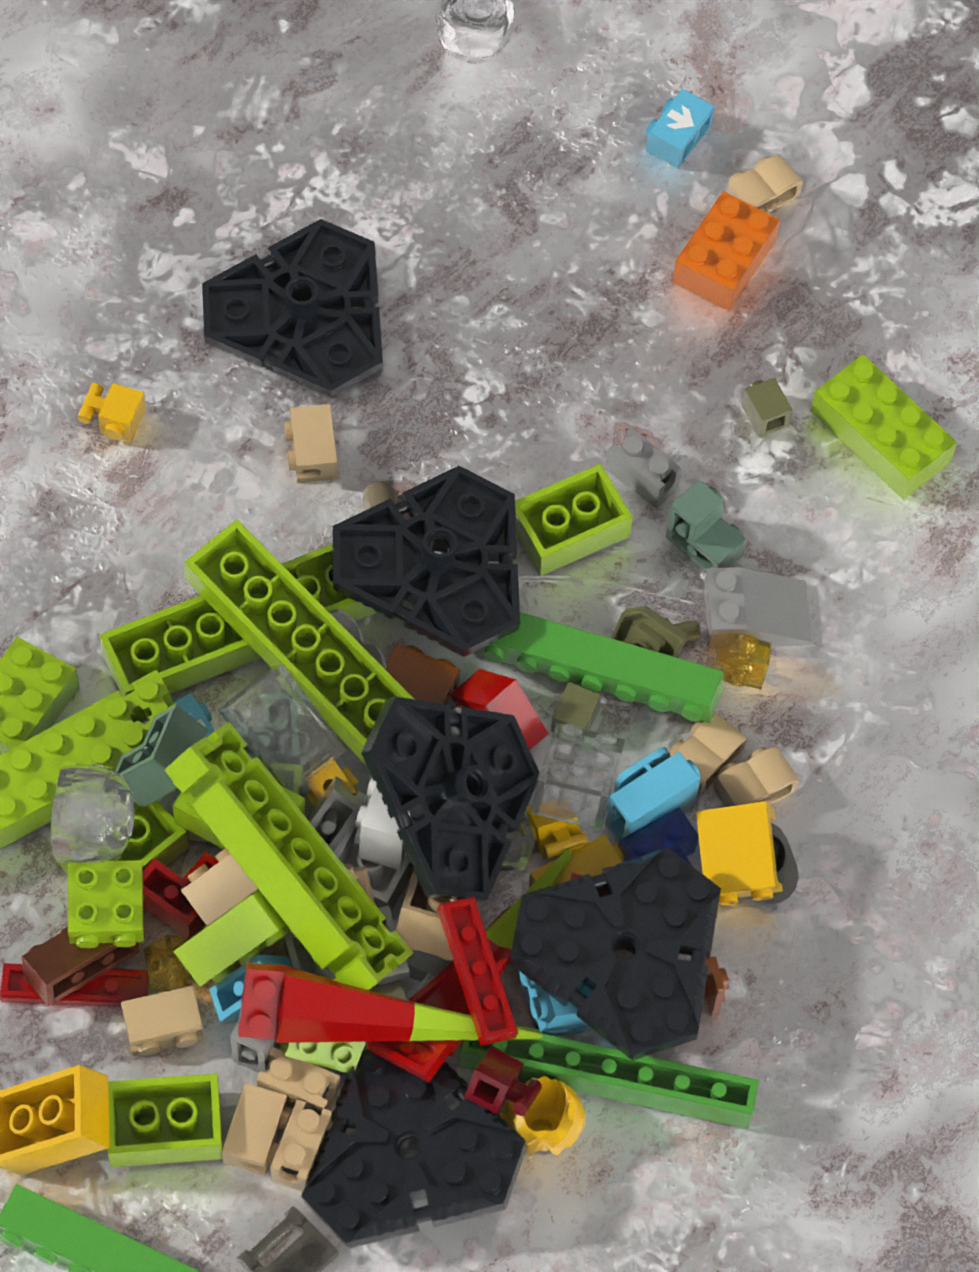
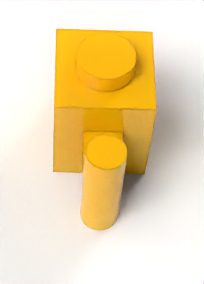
[77,383,146,442]
[523,794,589,859]

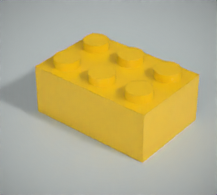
[0,1064,110,1175]

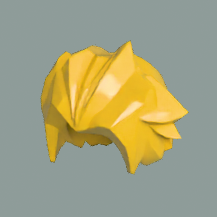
[498,1076,586,1156]

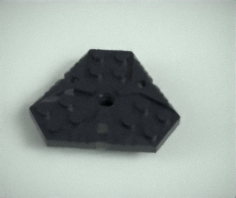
[202,219,383,398]
[332,466,520,657]
[361,696,541,901]
[510,848,721,1061]
[301,1050,527,1249]

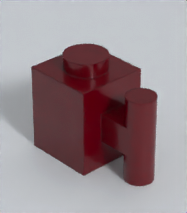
[464,1046,542,1116]

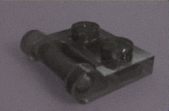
[237,1206,339,1272]

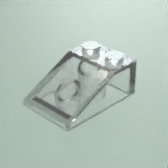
[218,664,347,792]

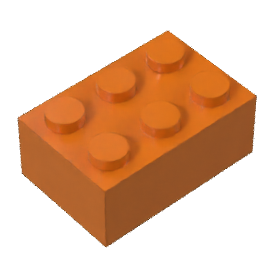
[672,191,780,311]

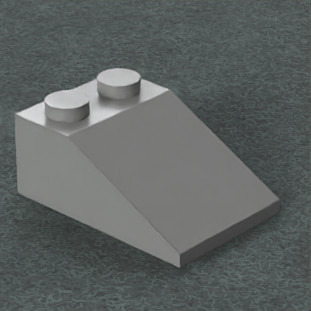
[703,567,812,648]

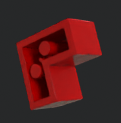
[449,669,549,750]
[143,851,218,940]

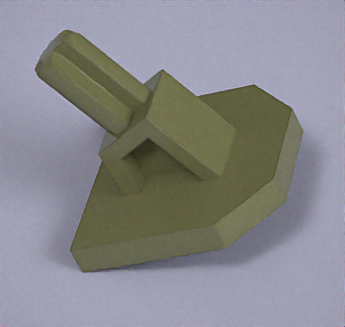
[611,606,701,658]

